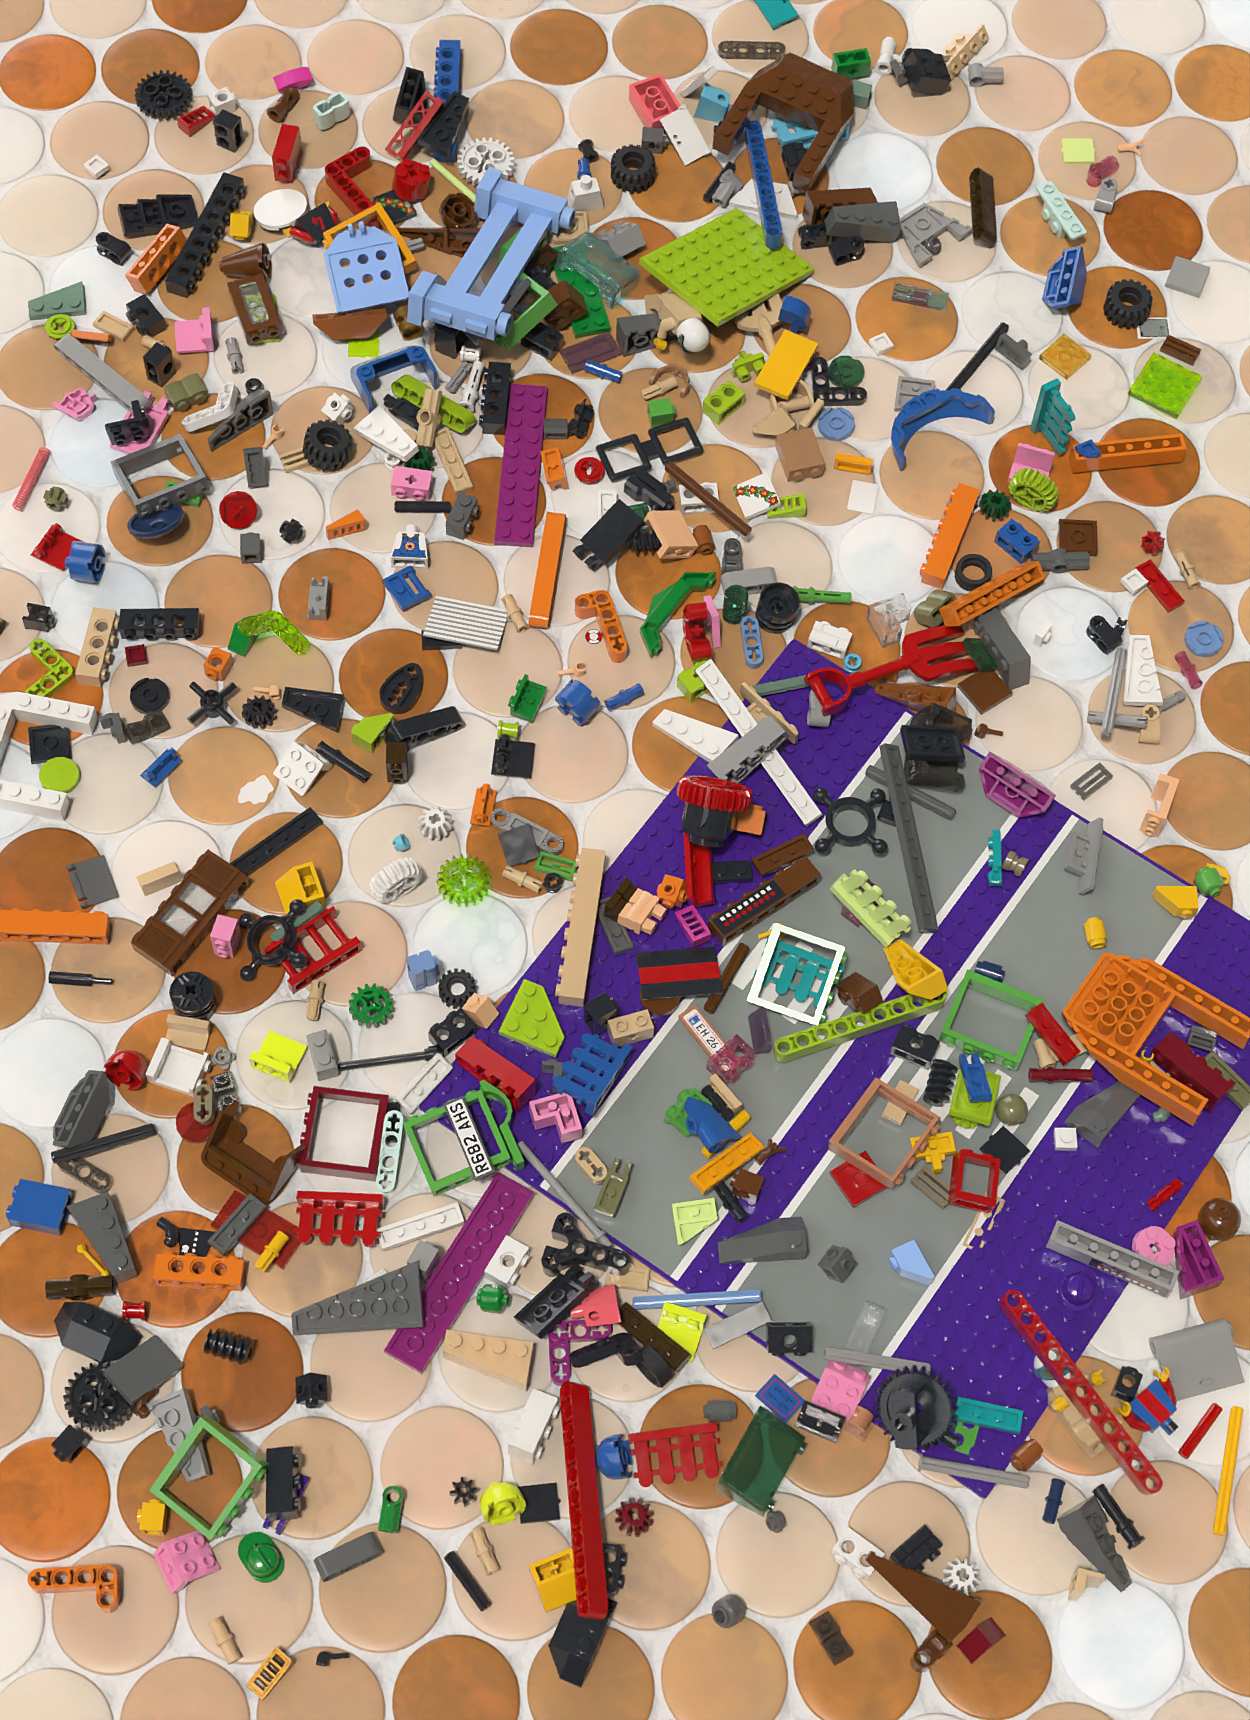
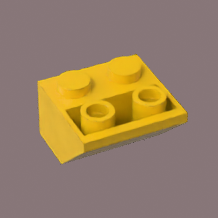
[275,861,326,914]
[529,1548,576,1613]

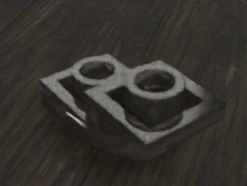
[123,711,170,745]
[210,1071,242,1115]
[809,1611,853,1666]

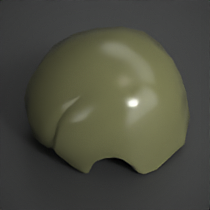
[995,1094,1028,1126]

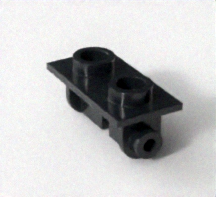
[529,264,556,290]
[568,398,594,439]

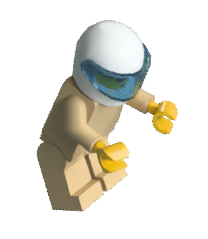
[644,292,711,353]
[1034,1350,1124,1459]

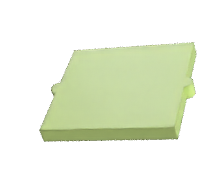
[1061,138,1095,164]

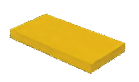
[754,330,818,400]

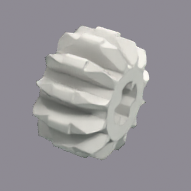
[418,806,452,840]
[942,1558,981,1596]

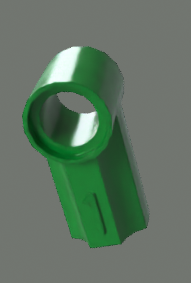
[378,1486,404,1533]

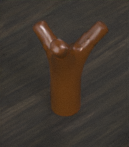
[754,1139,787,1165]

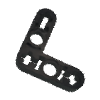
[810,357,867,406]
[569,1332,643,1368]

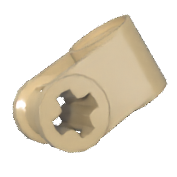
[1138,704,1161,744]

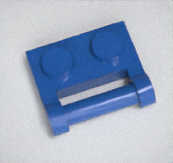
[382,566,432,612]

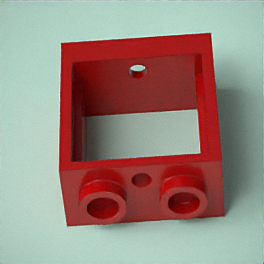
[948,1149,1000,1213]

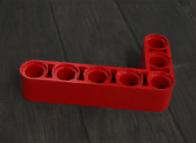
[325,146,383,230]

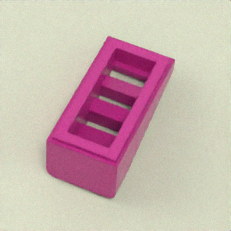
[675,905,712,948]

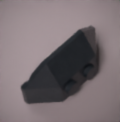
[54,1302,143,1363]
[548,1598,618,1688]

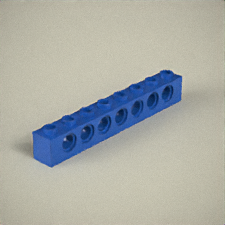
[431,40,461,162]

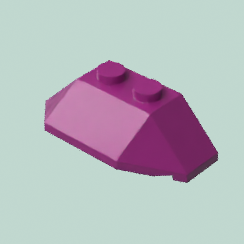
[979,751,1056,818]

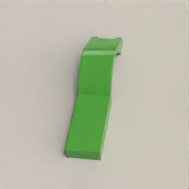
[479,1080,524,1172]

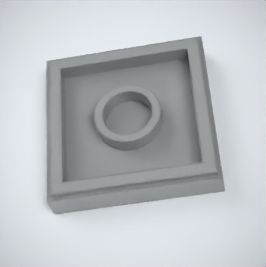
[1164,256,1210,298]

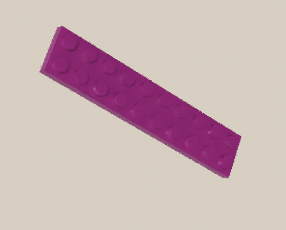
[494,384,547,548]
[384,1172,534,1374]

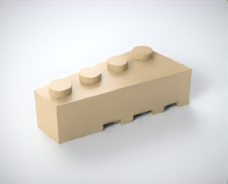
[443,1329,533,1392]

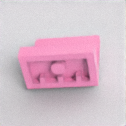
[175,307,214,354]
[1007,443,1055,482]
[153,1530,220,1594]

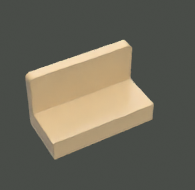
[136,861,182,896]
[165,1014,211,1052]
[1068,1568,1105,1602]

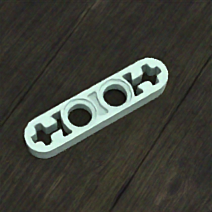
[376,1110,404,1194]

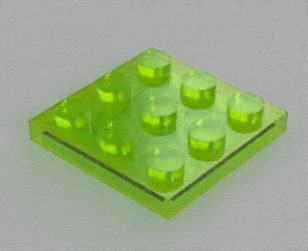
[1127,352,1203,419]

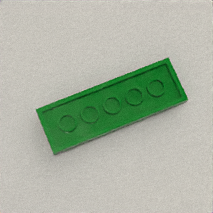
[552,242,611,339]

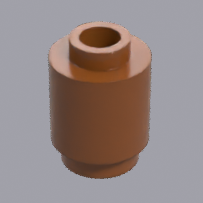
[693,525,715,554]
[1010,1439,1043,1472]

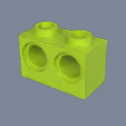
[702,380,745,425]

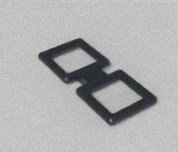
[595,417,704,482]

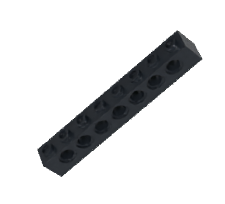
[165,172,246,298]

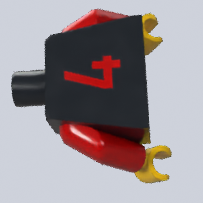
[282,202,338,247]

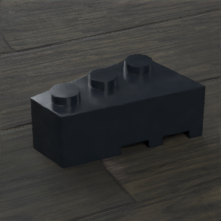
[392,66,428,125]

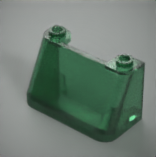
[716,1406,807,1517]

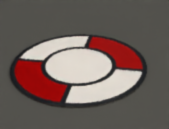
[585,629,602,644]

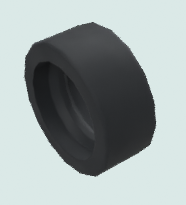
[954,554,992,591]
[636,1345,673,1388]

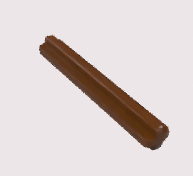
[704,943,749,1014]

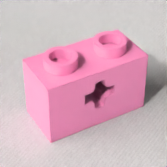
[391,466,433,501]

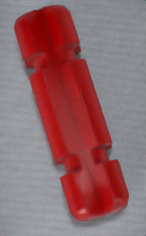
[1146,1178,1183,1211]

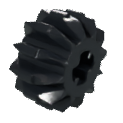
[242,695,275,729]

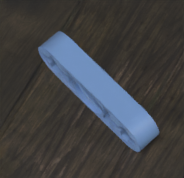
[740,616,763,669]

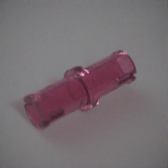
[1175,651,1203,689]

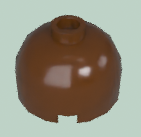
[439,193,476,228]
[1198,1198,1241,1242]

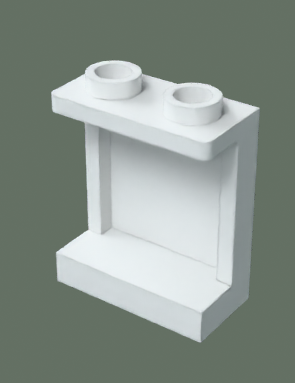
[145,1038,212,1097]

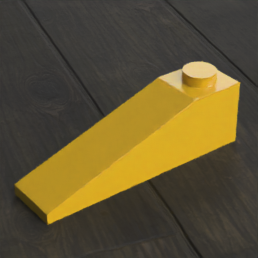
[883,939,948,1000]

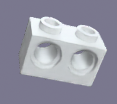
[678,482,719,515]
[831,1527,885,1581]

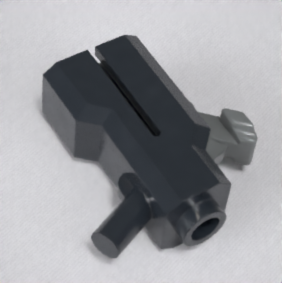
[624,468,677,511]

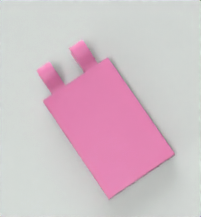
[109,390,171,455]

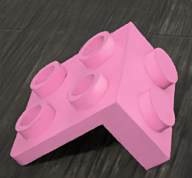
[811,1360,871,1422]

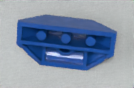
[1042,246,1087,308]

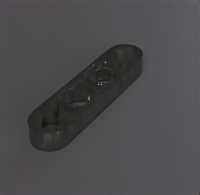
[718,41,786,60]

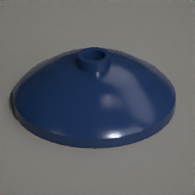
[127,504,184,539]

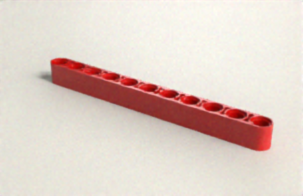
[999,1290,1163,1495]
[560,1381,608,1620]

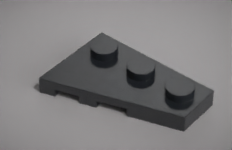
[282,687,344,732]

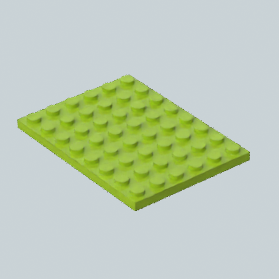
[639,208,815,327]

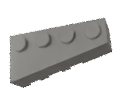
[707,715,789,783]

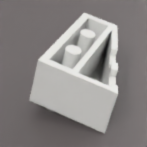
[508,1388,560,1465]

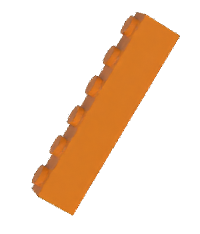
[1069,434,1186,473]
[919,483,980,589]
[0,908,111,944]

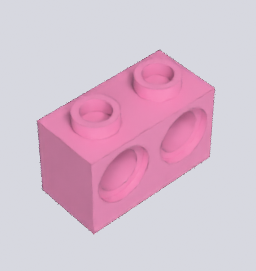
[210,915,241,958]

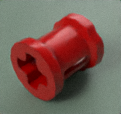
[122,1301,147,1321]

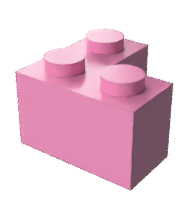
[529,1093,582,1143]

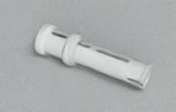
[458,361,485,412]

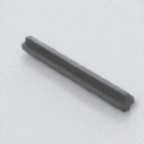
[865,765,956,819]

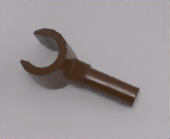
[974,723,1003,738]

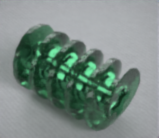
[722,585,749,624]

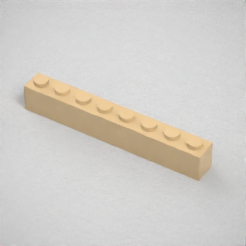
[555,848,606,1007]

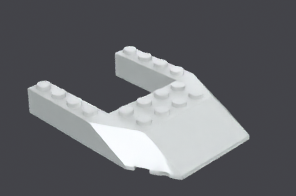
[0,692,98,821]

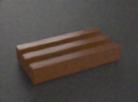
[1160,334,1201,366]

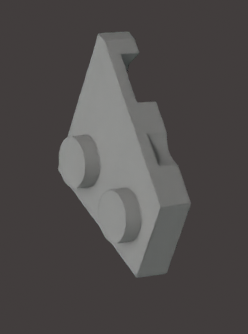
[894,376,935,412]

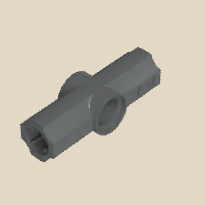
[1030,548,1090,574]

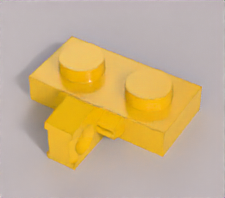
[910,1132,956,1174]

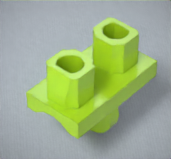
[731,350,765,382]

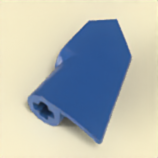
[683,1097,741,1153]

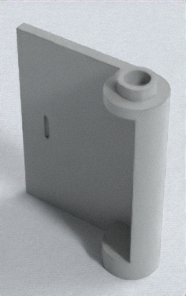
[1149,1318,1245,1401]

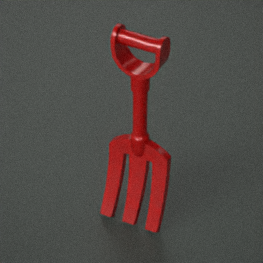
[804,626,985,716]

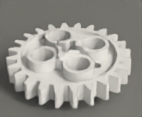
[457,137,515,186]

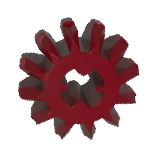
[615,1498,653,1537]

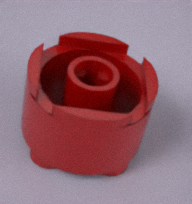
[392,158,431,202]

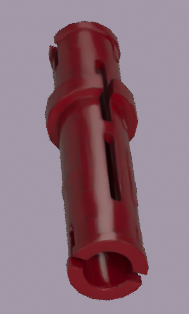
[1028,1067,1093,1083]

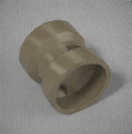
[1002,851,1029,877]

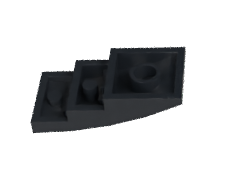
[117,194,198,237]

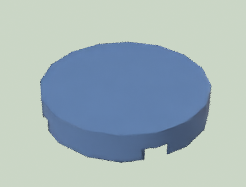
[818,407,855,441]
[1184,621,1224,658]

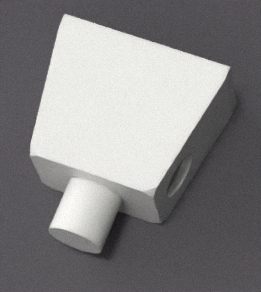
[567,175,604,212]

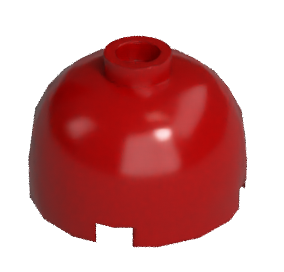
[104,1049,147,1091]

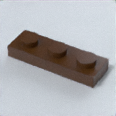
[751,833,814,878]

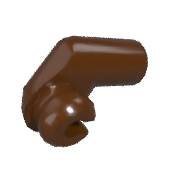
[134,1388,157,1419]

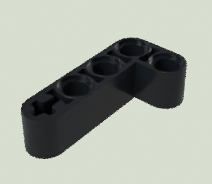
[384,706,465,752]

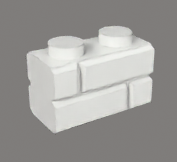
[807,621,853,660]

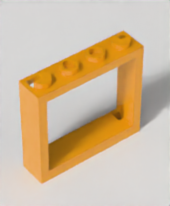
[322,203,417,288]

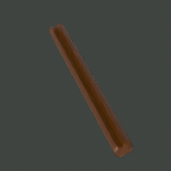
[665,461,752,536]

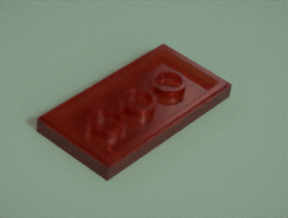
[211,1190,301,1270]

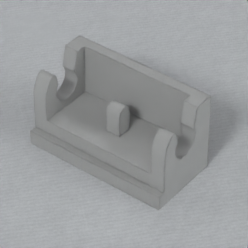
[307,576,330,620]

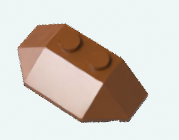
[312,308,387,342]

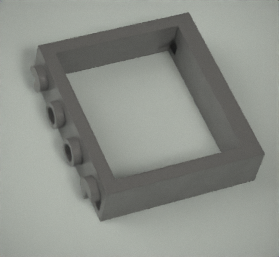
[110,434,209,518]

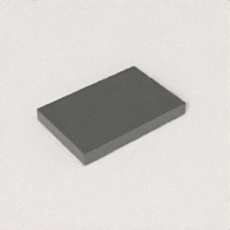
[103,1335,183,1406]

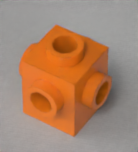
[657,874,687,909]

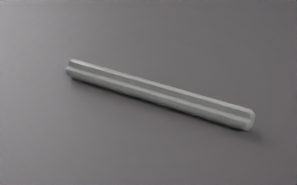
[1101,647,1127,736]

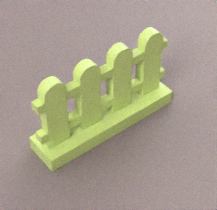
[829,869,911,947]

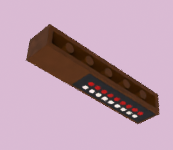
[708,856,821,946]

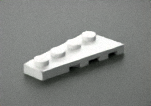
[353,405,419,462]
[1123,635,1163,706]

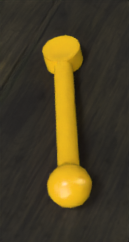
[77,1244,110,1276]

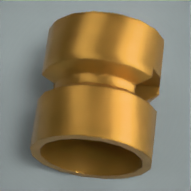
[393,305,424,340]

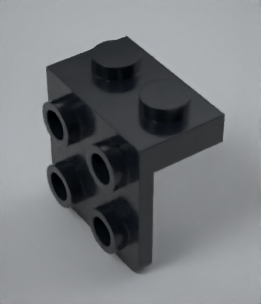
[105,400,150,446]

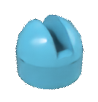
[392,834,410,851]

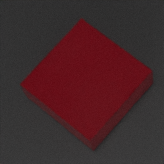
[125,644,147,667]

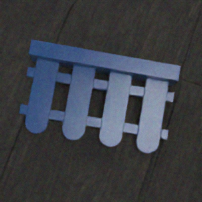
[552,1033,632,1116]

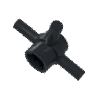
[187,682,237,725]

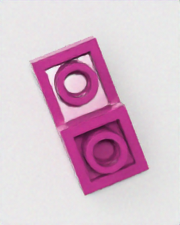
[273,67,314,94]

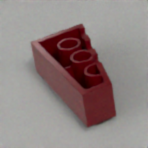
[1150,1032,1236,1113]

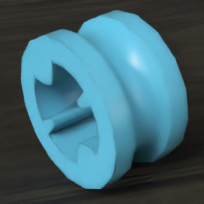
[843,654,862,673]

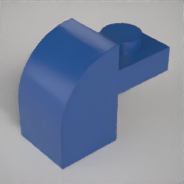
[778,295,811,334]

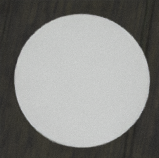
[254,189,308,231]

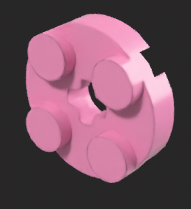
[1132,1226,1176,1266]

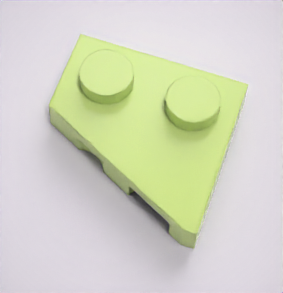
[671,1198,718,1246]

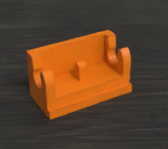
[540,447,569,491]

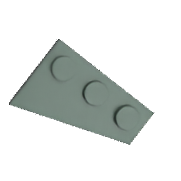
[28,281,86,321]

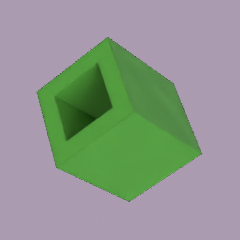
[647,398,676,427]

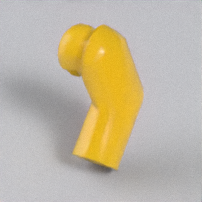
[1205,863,1231,885]

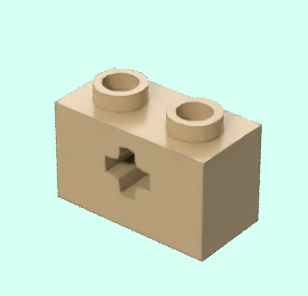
[607,1009,654,1047]

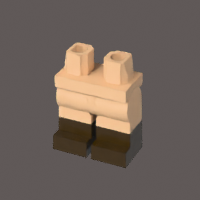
[604,877,667,935]

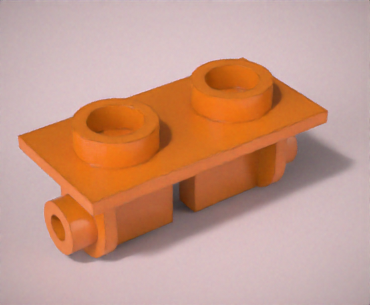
[470,783,497,827]

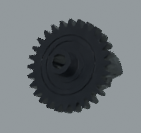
[874,1365,959,1451]

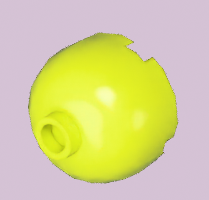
[479,1482,526,1526]

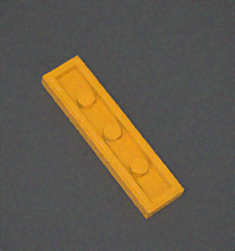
[689,1132,765,1194]

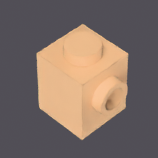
[462,993,499,1029]

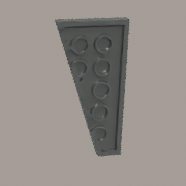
[291,1260,424,1336]

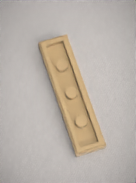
[433,427,473,495]

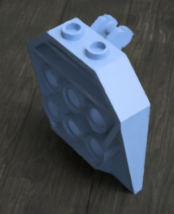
[324,221,409,314]

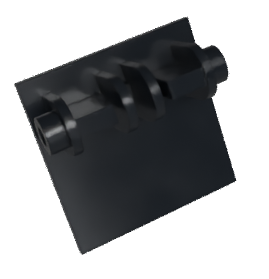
[491,734,535,778]

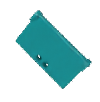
[754,0,799,30]

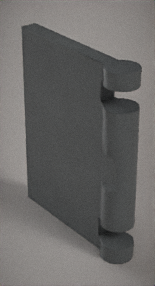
[66,855,119,909]

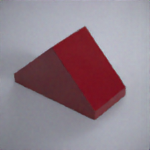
[957,1618,1006,1664]

